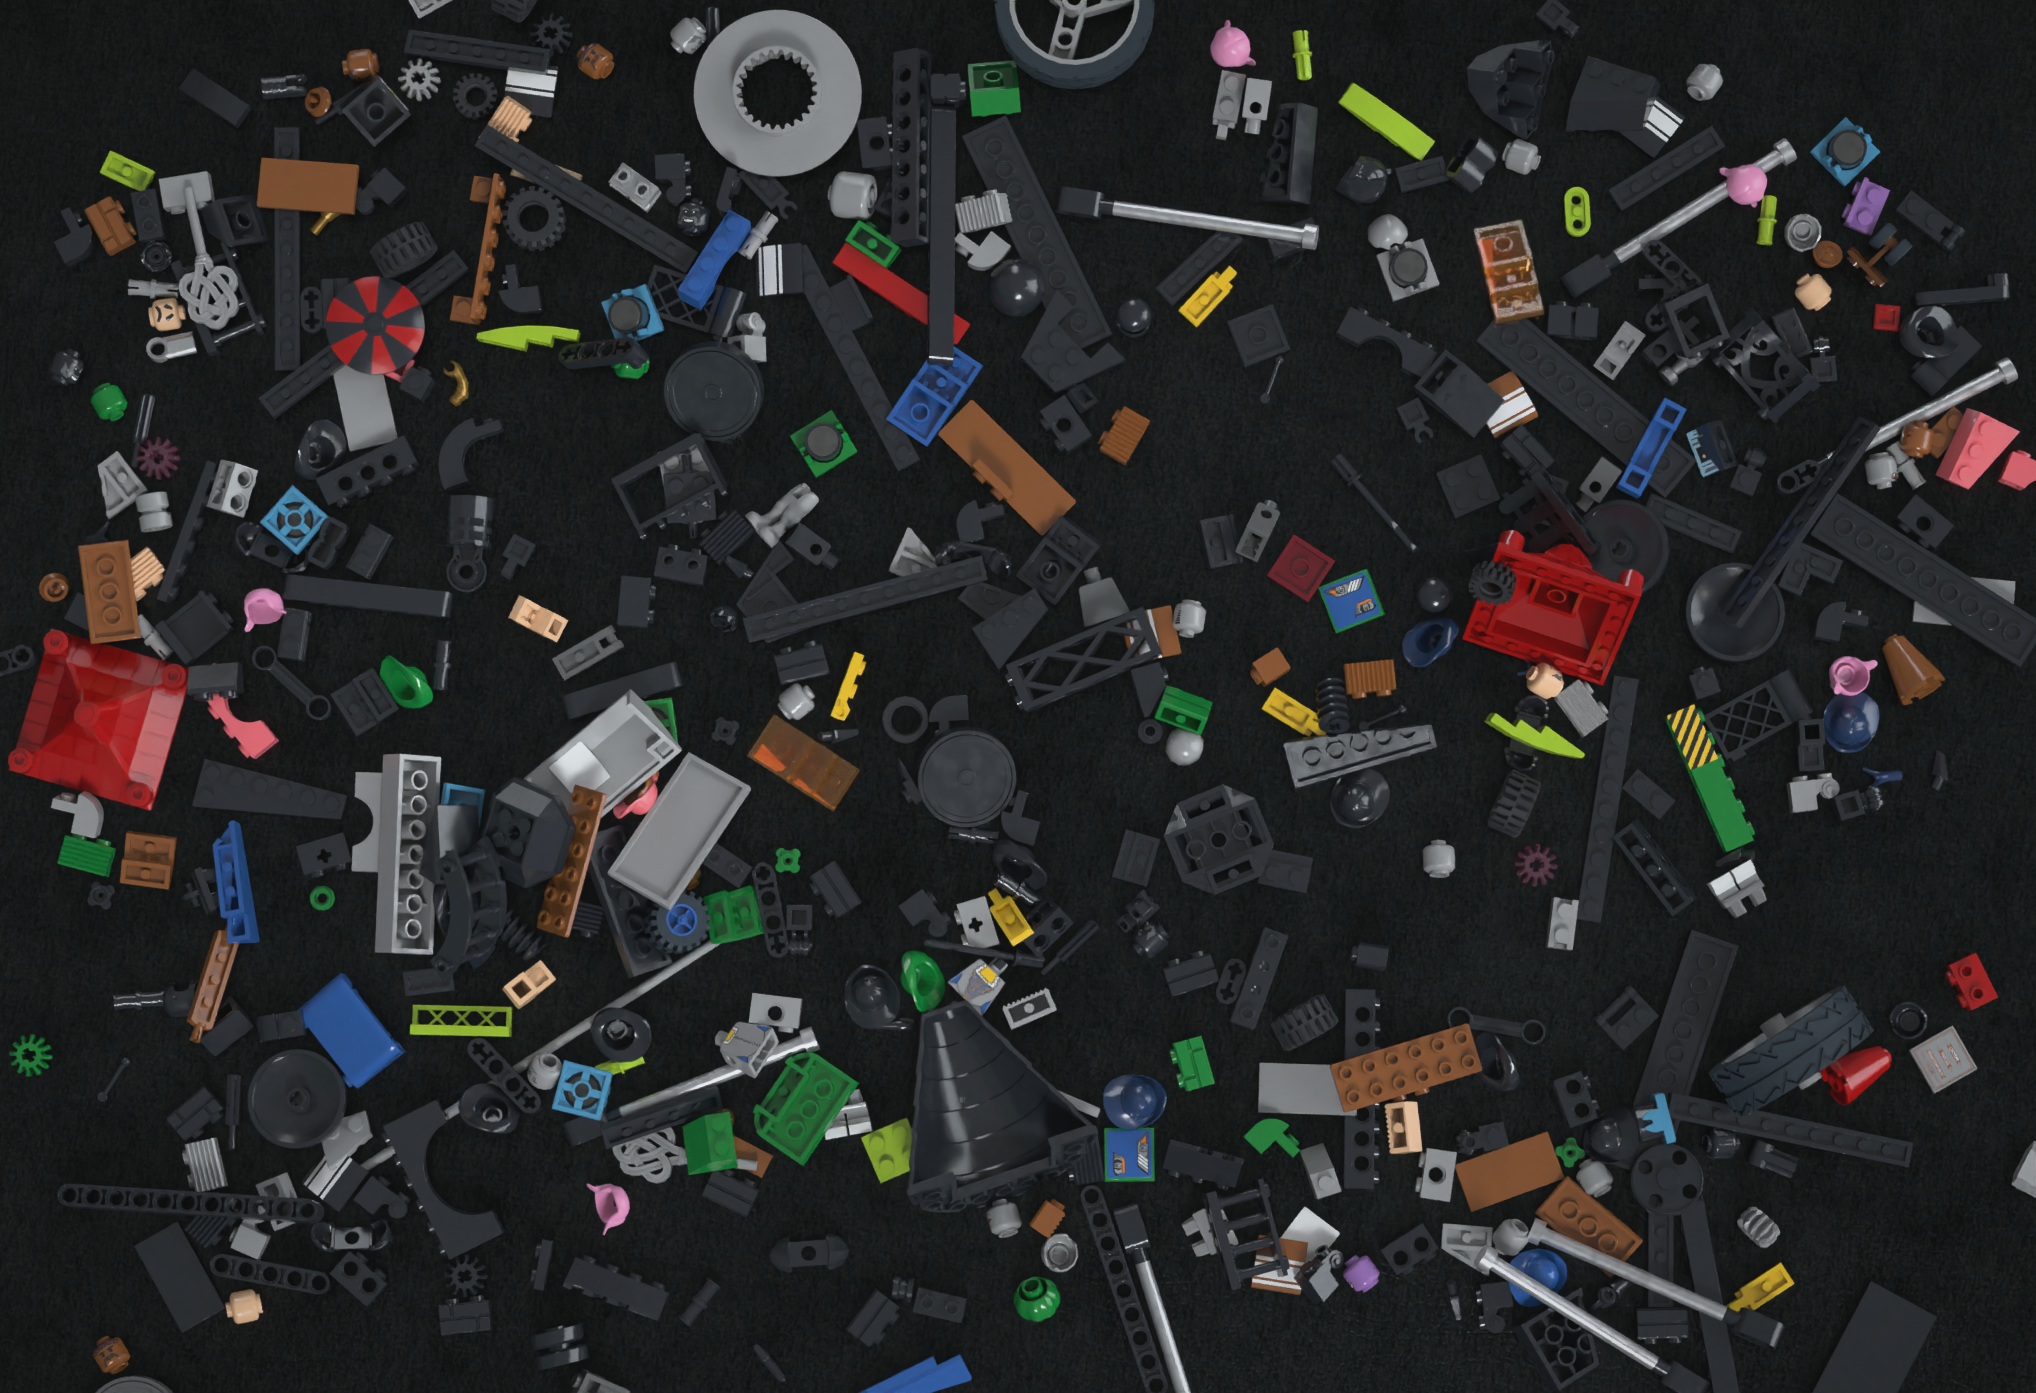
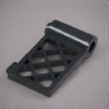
[642,265,747,342]
[1704,669,1813,762]

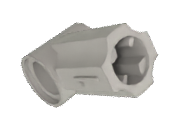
[146,331,197,363]

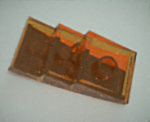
[1474,220,1544,324]
[747,715,860,811]

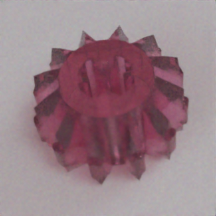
[137,437,180,480]
[1515,844,1557,886]

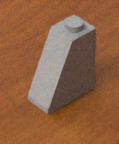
[1300,1143,1341,1199]

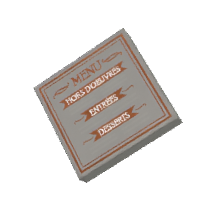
[1909,1026,1977,1093]

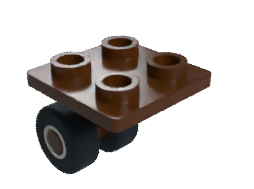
[1847,223,1912,287]

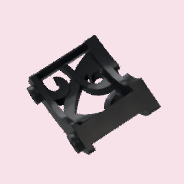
[1709,307,1821,424]

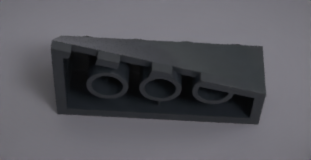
[1254,103,1318,206]
[563,1254,670,1321]

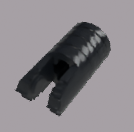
[261,74,307,99]

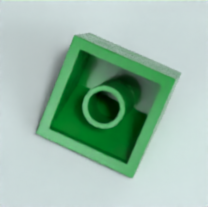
[968,60,1021,117]
[683,1112,738,1175]

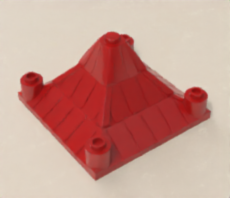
[1462,530,1644,685]
[8,629,189,811]

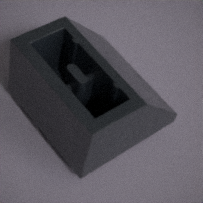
[187,662,244,702]

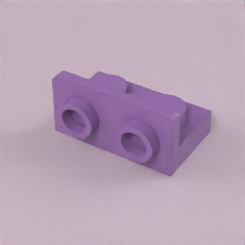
[1842,177,1890,236]

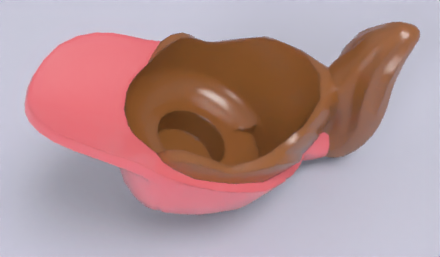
[613,771,659,819]

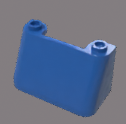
[297,973,406,1088]

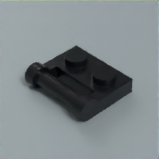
[716,167,742,218]
[1593,984,1659,1050]

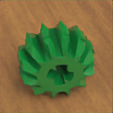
[9,1034,53,1076]

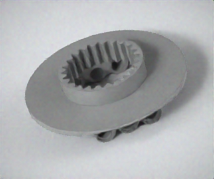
[694,10,862,177]

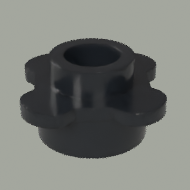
[712,717,739,745]
[87,882,115,909]

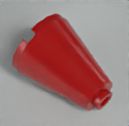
[1820,1046,1892,1105]

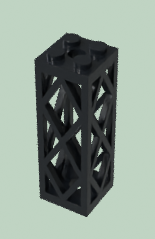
[1004,607,1163,713]

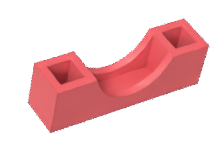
[1998,450,2036,491]
[207,663,279,759]

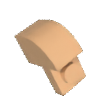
[509,595,568,642]
[503,960,556,1009]

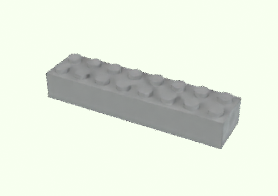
[375,754,441,955]

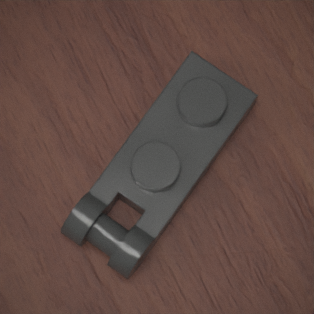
[552,625,624,681]

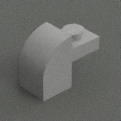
[955,231,1011,271]
[1593,321,1645,380]
[51,791,104,838]

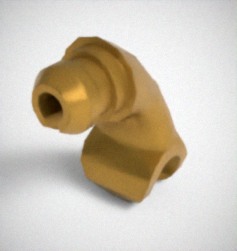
[443,361,469,406]

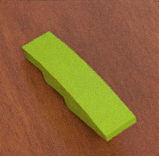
[1338,83,1435,161]
[477,326,581,352]
[1484,713,1585,758]

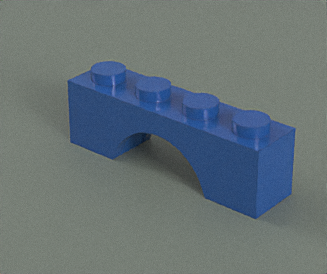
[678,210,751,311]
[1616,398,1687,499]

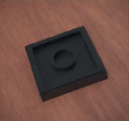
[1227,304,1290,368]

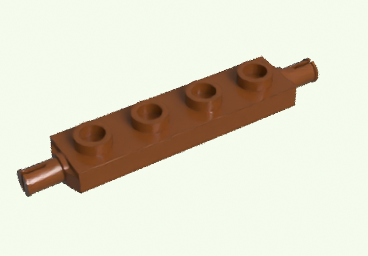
[187,919,239,1043]

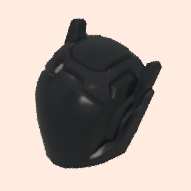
[1335,155,1392,204]

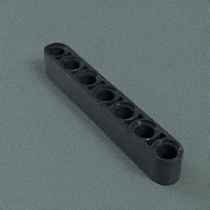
[282,574,453,618]

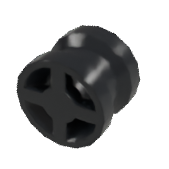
[892,1276,914,1302]

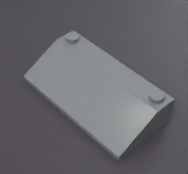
[524,689,682,817]

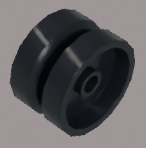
[528,1323,589,1371]

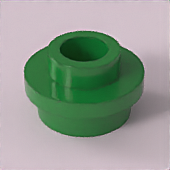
[310,886,335,910]

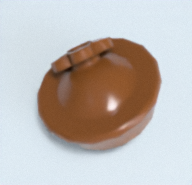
[305,87,332,117]
[1813,241,1843,268]
[39,573,69,602]

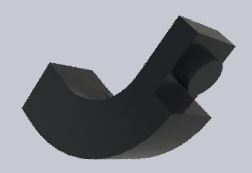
[439,418,504,491]

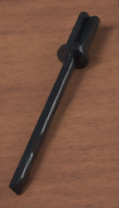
[1330,453,1418,554]
[924,939,1045,969]

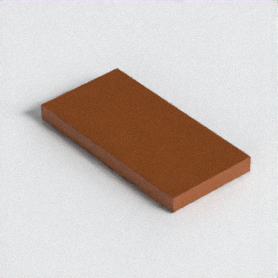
[257,158,359,215]
[78,540,141,644]
[1455,1131,1564,1212]
[1535,1175,1643,1278]

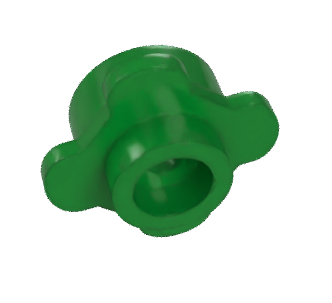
[775,848,801,873]
[1555,1138,1585,1167]

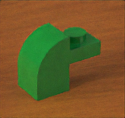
[1243,1118,1300,1157]

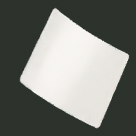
[549,742,610,794]
[1281,1207,1340,1263]

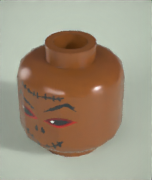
[1899,420,1934,458]

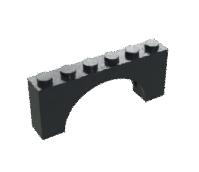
[382,1098,504,1260]

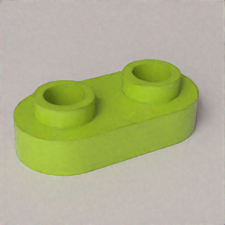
[1564,187,1591,237]

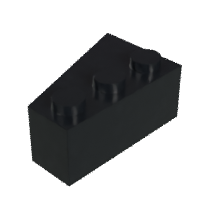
[972,588,1048,672]

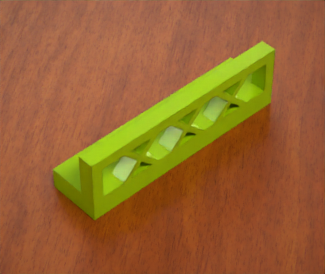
[410,1005,512,1037]

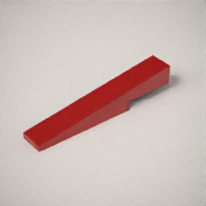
[832,242,970,345]

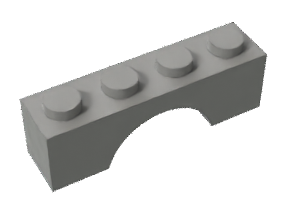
[352,772,382,872]

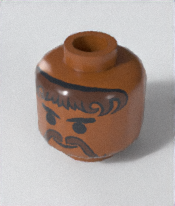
[577,43,614,79]
[342,49,379,82]
[93,1336,130,1374]

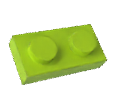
[100,151,156,191]

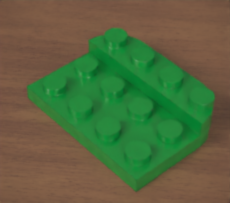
[753,1052,859,1166]

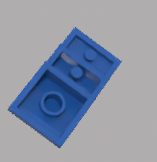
[886,347,983,446]

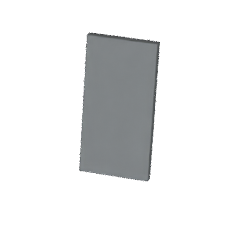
[607,752,751,910]

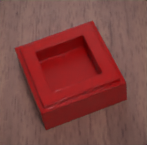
[1873,304,1900,332]

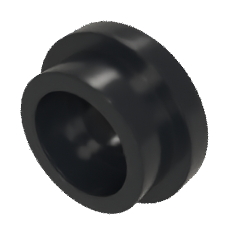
[1138,719,1162,744]

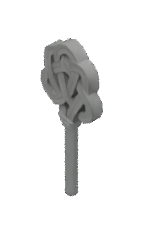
[178,187,239,330]
[613,1127,758,1184]

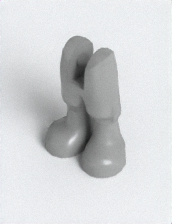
[745,483,819,548]

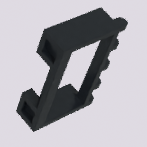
[611,433,728,540]

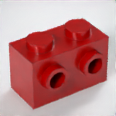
[1945,953,1998,1011]

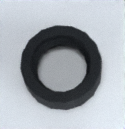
[882,696,929,744]

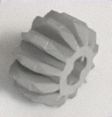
[398,59,441,101]
[1737,1207,1780,1248]

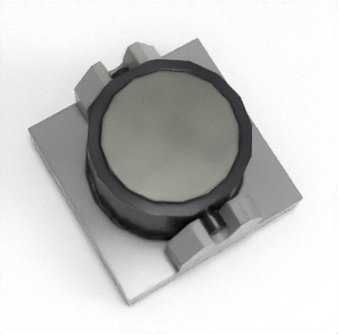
[1376,238,1439,302]

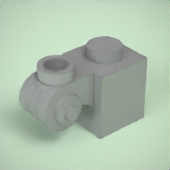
[727,312,766,363]
[1786,773,1840,813]
[230,1205,271,1260]

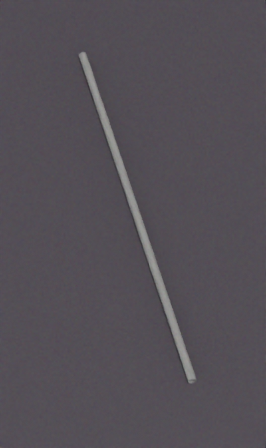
[361,939,720,1171]

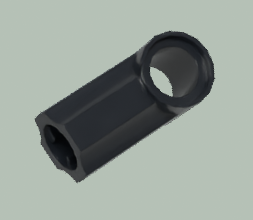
[1745,1139,1799,1178]

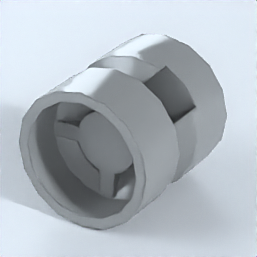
[135,492,173,532]

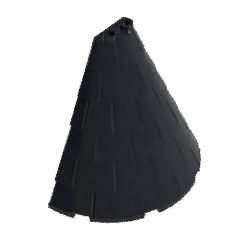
[907,1000,1098,1212]

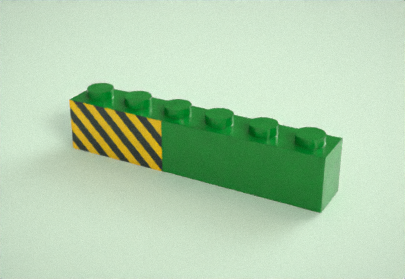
[1664,704,1755,853]

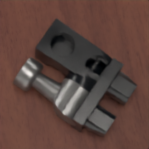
[1640,315,1712,386]

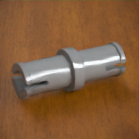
[738,211,779,260]
[128,279,179,299]
[1886,441,1926,490]
[138,614,174,661]

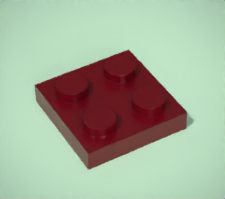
[1267,535,1335,603]

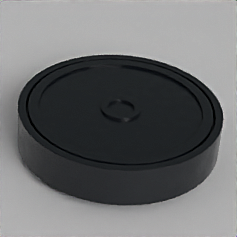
[664,341,764,441]
[916,726,1016,827]

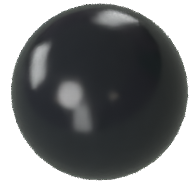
[988,258,1046,317]

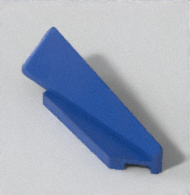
[213,820,260,944]
[858,1354,972,1393]

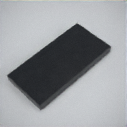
[134,1221,226,1333]

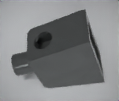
[1574,456,1622,512]
[1235,500,1280,562]
[1079,567,1129,629]

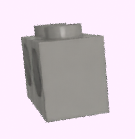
[207,459,258,517]

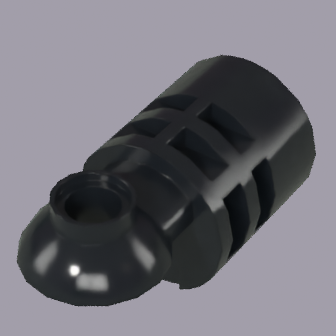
[444,495,494,592]

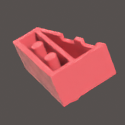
[1936,408,2020,489]

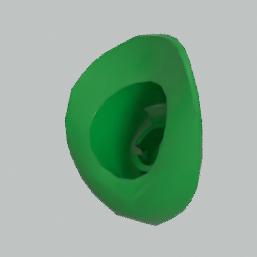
[380,656,433,708]
[900,951,945,1013]

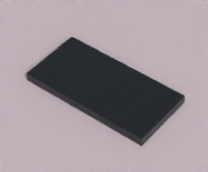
[1811,1281,1937,1393]

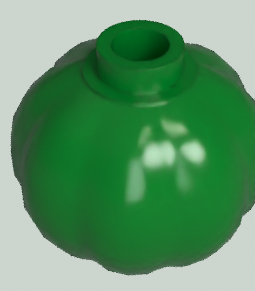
[1013,1276,1060,1322]

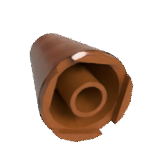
[1882,634,1945,705]

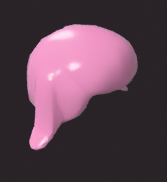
[1210,20,1256,67]
[1720,164,1767,207]
[244,588,286,632]
[1829,656,1877,696]
[587,1184,630,1235]

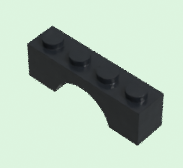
[1336,306,1437,380]

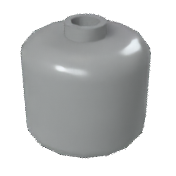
[828,171,877,220]

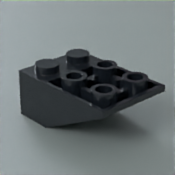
[1414,349,1505,438]
[419,804,480,885]

